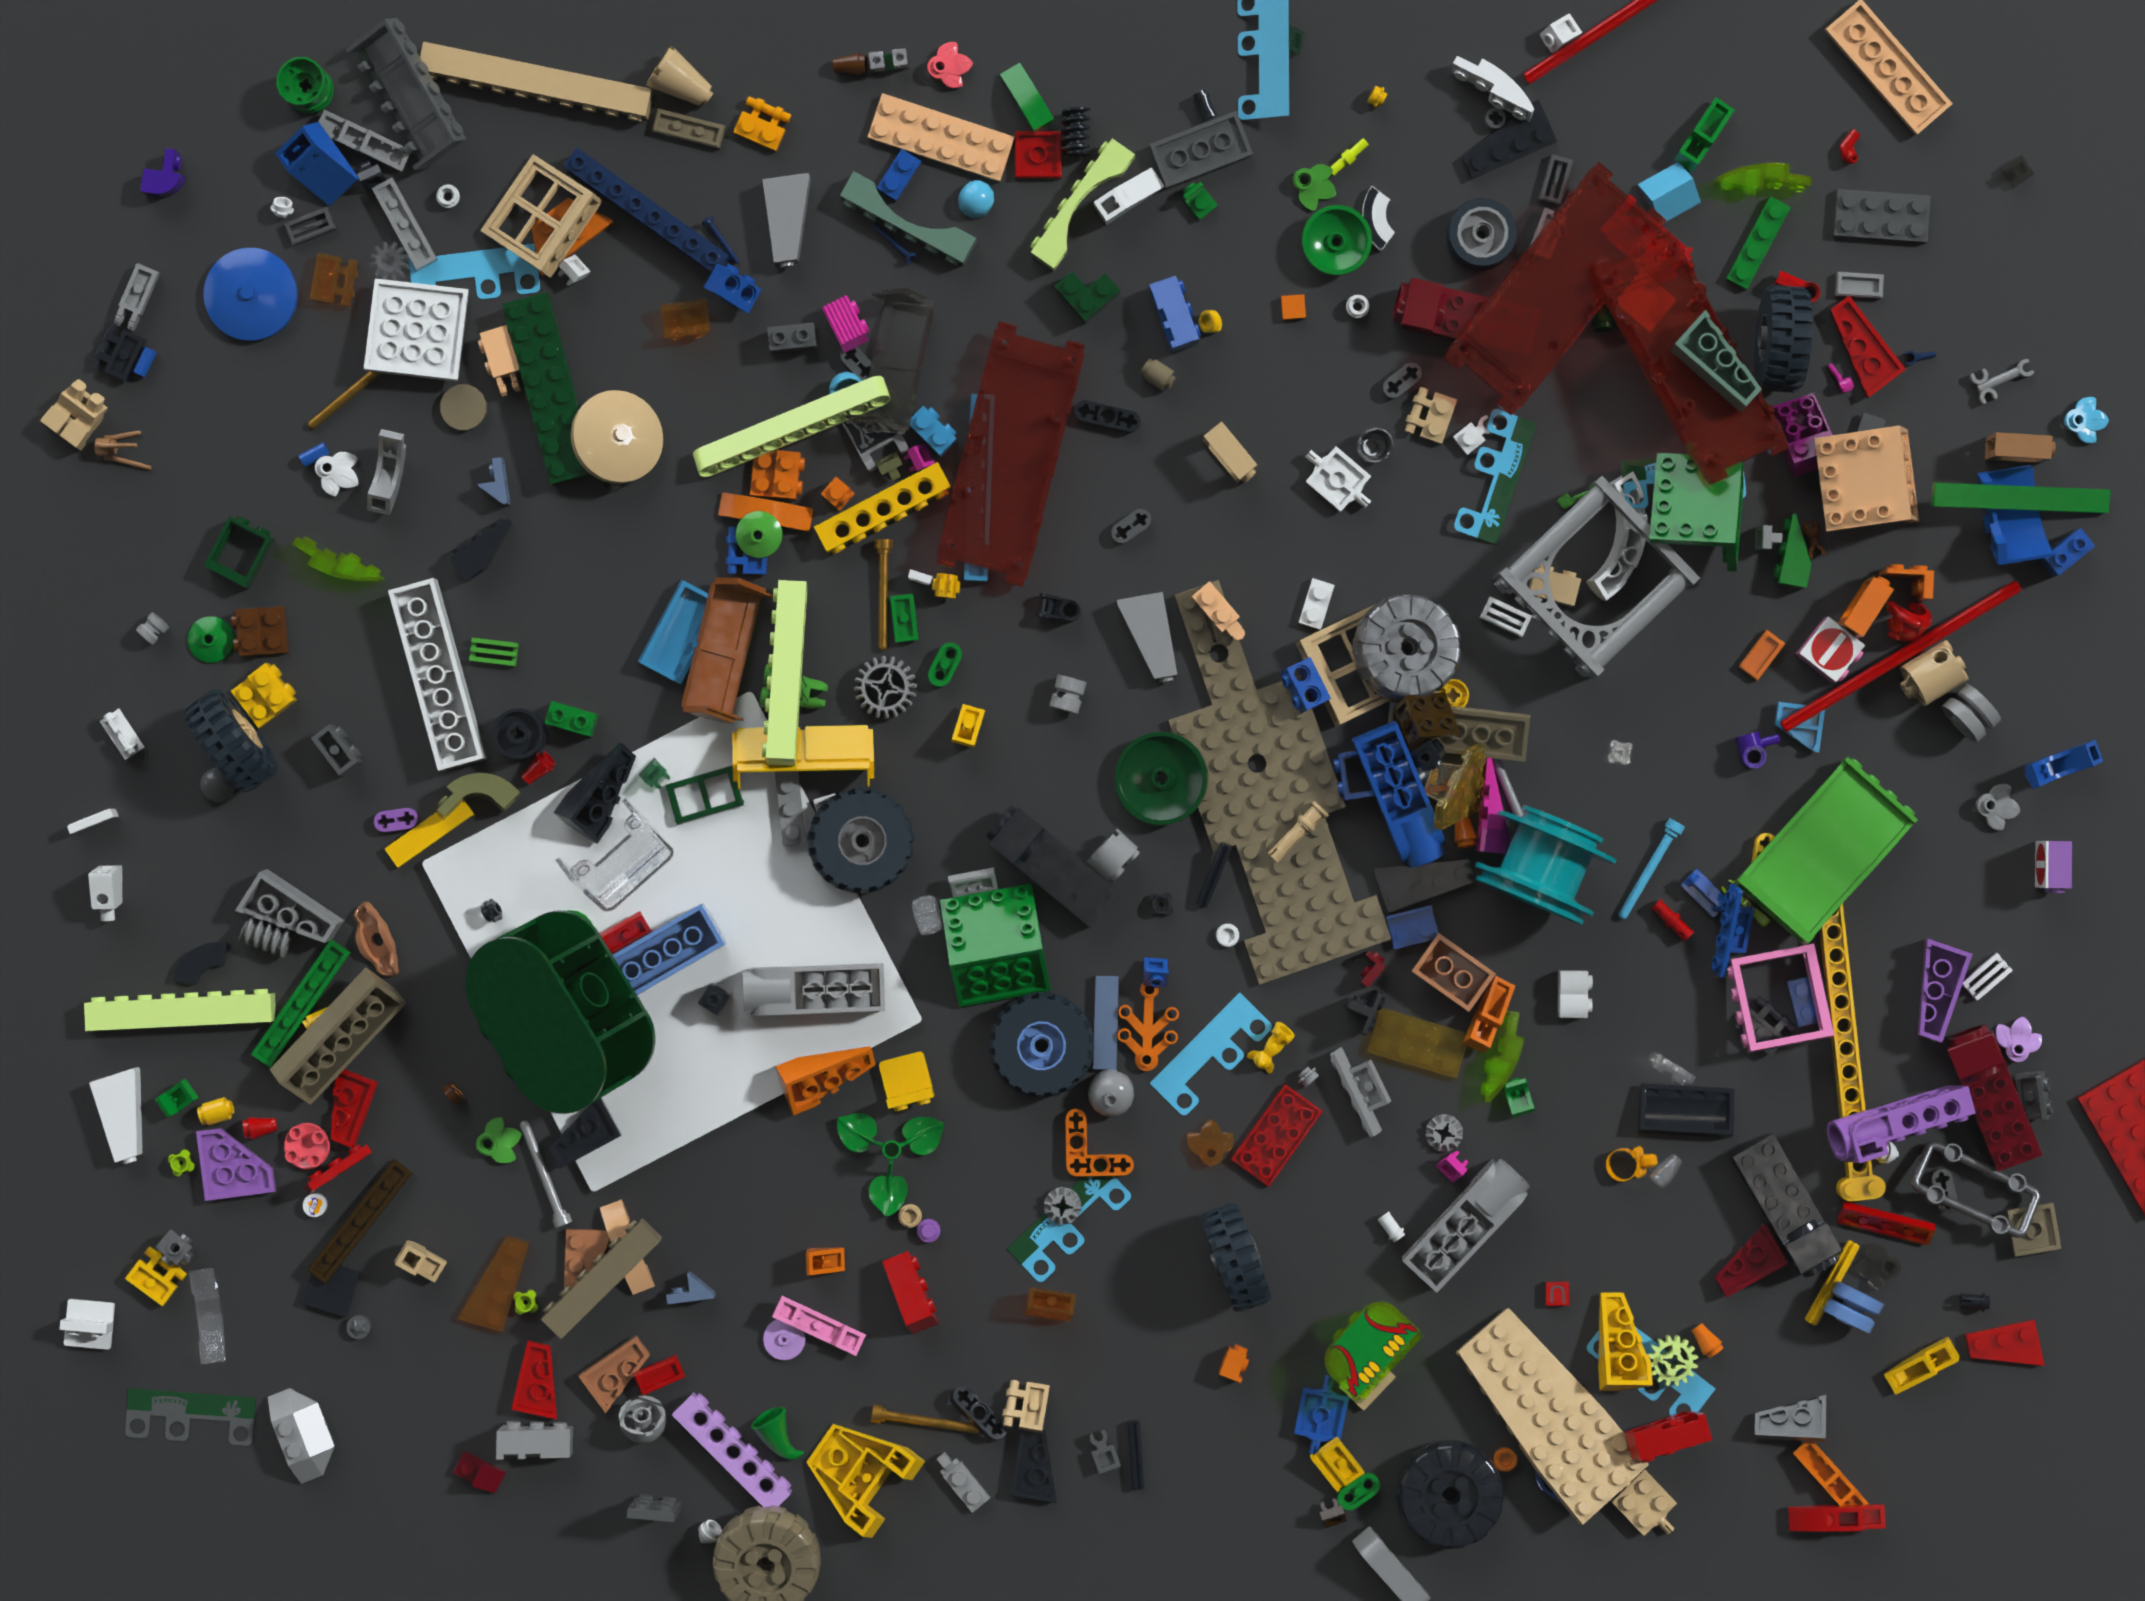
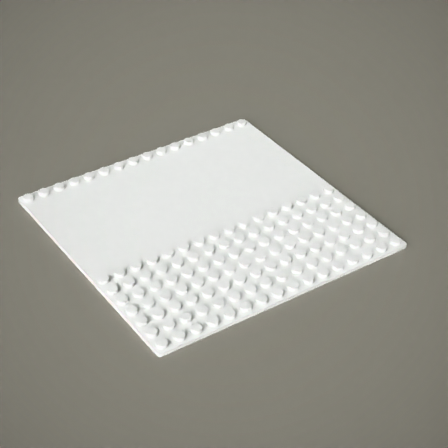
[423,692,922,1191]

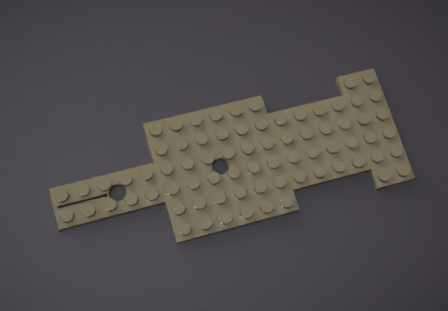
[1168,580,1391,985]

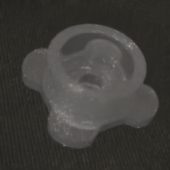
[1608,740,1633,765]

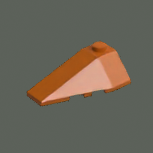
[776,1046,875,1116]

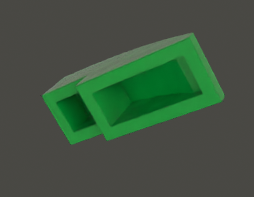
[1000,63,1054,134]
[1673,97,1735,173]

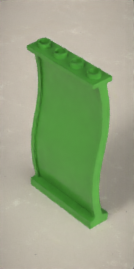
[1734,757,1918,946]

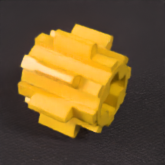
[932,573,960,599]

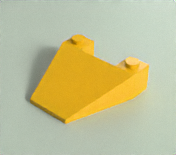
[806,1424,925,1538]

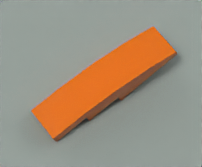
[1793,1441,1869,1506]

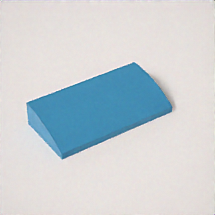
[638,579,708,684]

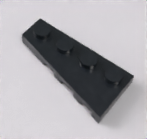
[1372,859,1476,913]

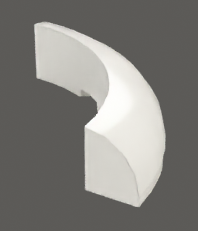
[1586,471,1647,601]

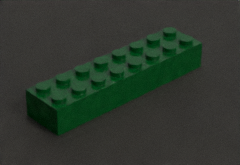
[502,292,592,486]

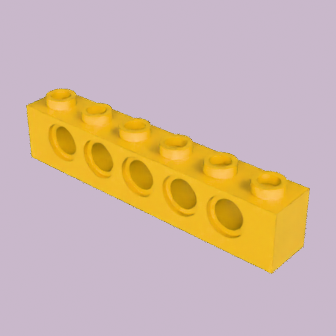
[814,462,952,554]

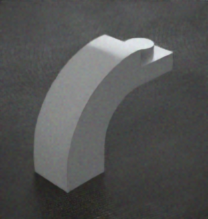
[367,429,406,515]

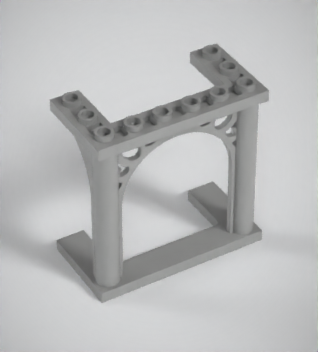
[1493,476,1700,679]

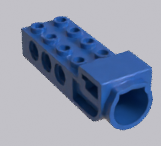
[1351,721,1446,868]

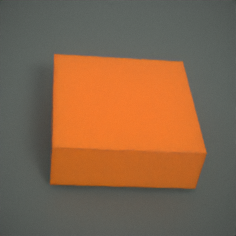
[1281,294,1306,320]

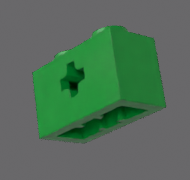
[545,701,599,737]

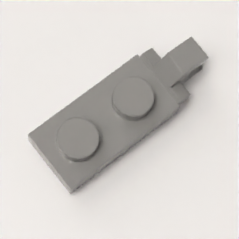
[937,1452,990,1513]

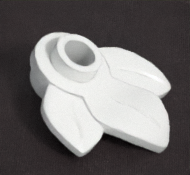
[315,452,358,496]

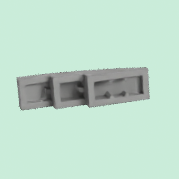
[318,109,410,172]

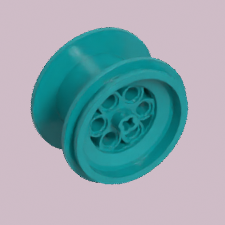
[1475,805,1617,925]

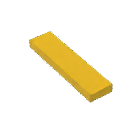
[385,801,475,868]

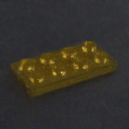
[1367,1008,1467,1079]

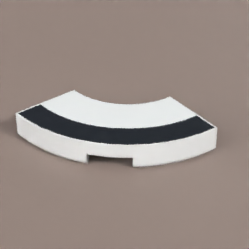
[1362,186,1395,252]

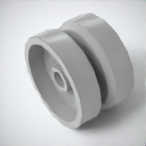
[1941,683,2001,743]

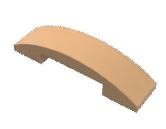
[600,1199,655,1295]

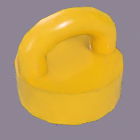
[1199,310,1222,333]

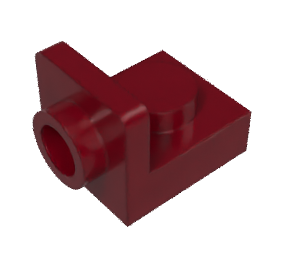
[1360,951,1386,988]

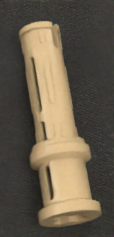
[1267,801,1329,863]

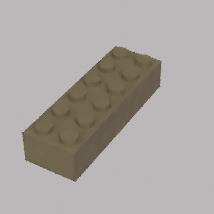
[270,967,406,1105]

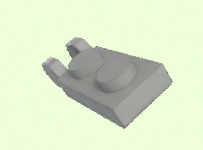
[114,263,160,332]

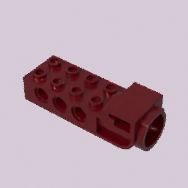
[1392,278,1540,358]
[1947,1024,2043,1172]

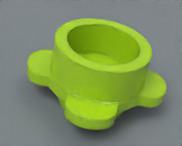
[168,1149,195,1176]
[513,1290,538,1315]

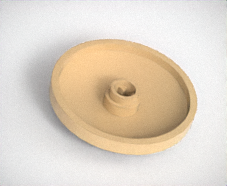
[571,390,663,484]

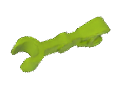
[1721,880,1770,927]

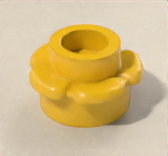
[1367,85,1387,108]

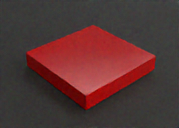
[1015,131,1062,179]

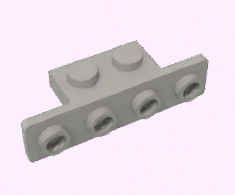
[1330,1047,1391,1138]

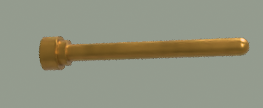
[307,372,381,430]
[874,539,893,651]
[871,1404,981,1434]

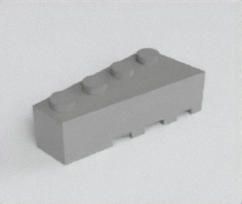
[235,869,344,943]

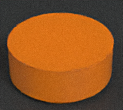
[1493,1447,1517,1472]

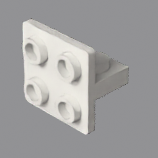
[59,1299,115,1350]

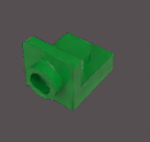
[1182,181,1218,221]

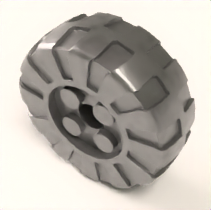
[1352,595,1461,701]

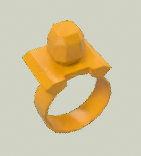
[1606,1146,1658,1182]

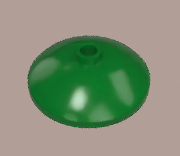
[1302,205,1372,275]

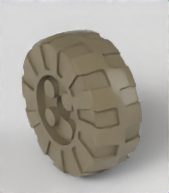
[713,1505,821,1601]

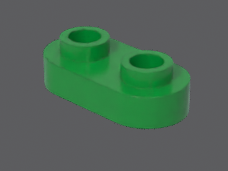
[928,642,962,687]
[1337,1472,1380,1511]

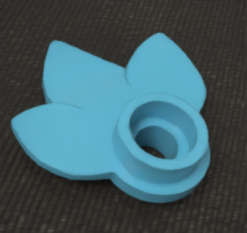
[2064,397,2109,443]

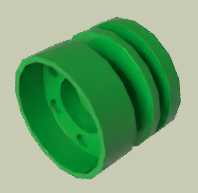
[276,57,334,114]

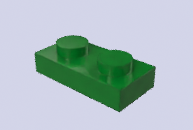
[890,594,919,643]

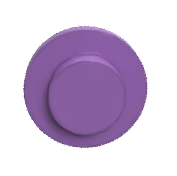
[917,1219,940,1242]

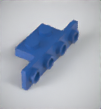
[1711,883,1755,978]

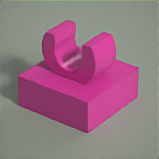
[904,443,935,471]
[1436,1151,1468,1182]

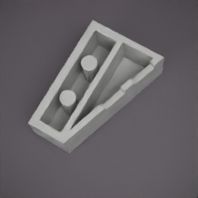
[496,1421,573,1459]

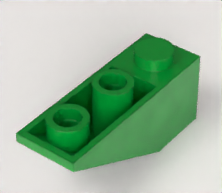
[1773,514,1811,589]

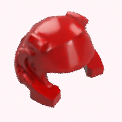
[1886,601,1932,641]

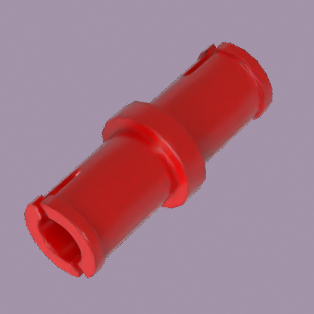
[1650,899,1694,942]

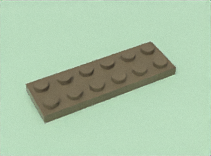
[1388,699,1531,762]

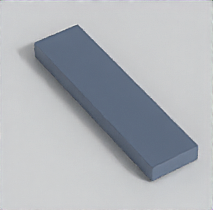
[1093,975,1119,1070]

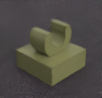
[875,451,903,481]

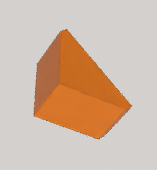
[806,1247,845,1275]

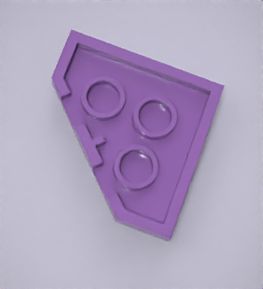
[196,1128,276,1201]

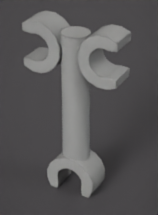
[1969,359,2034,405]

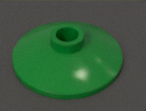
[188,616,234,663]

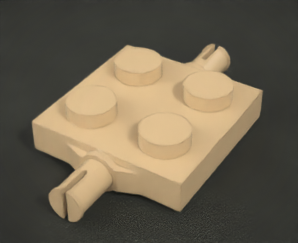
[1610,1469,1677,1536]

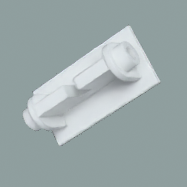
[100,709,145,760]

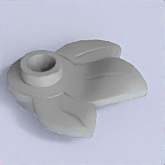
[1976,784,2020,830]

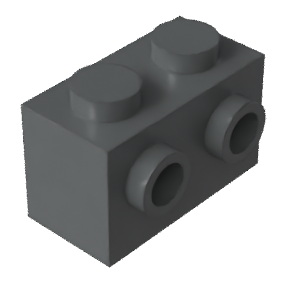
[311,724,362,776]

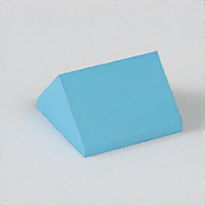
[1637,163,1701,225]

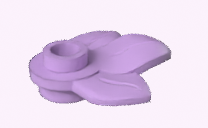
[1996,1017,2042,1063]

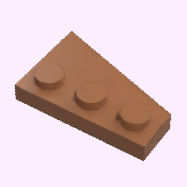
[564,1229,610,1288]
[579,1335,650,1414]

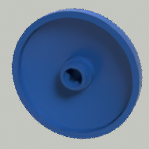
[204,248,298,342]

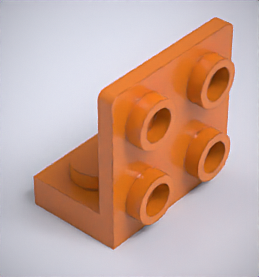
[1879,564,1934,601]

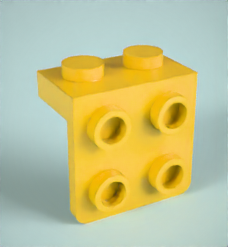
[879,1051,935,1112]

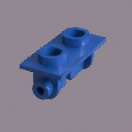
[1680,868,1726,918]

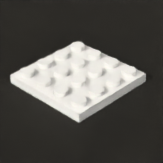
[364,279,469,382]

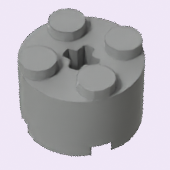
[1086,828,1140,882]

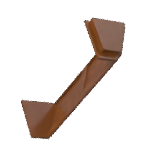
[681,577,773,723]

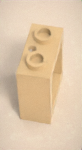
[1202,421,1257,483]

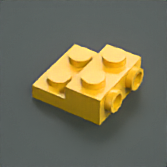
[231,663,297,728]

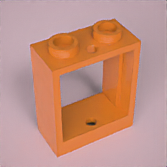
[1837,576,1894,638]

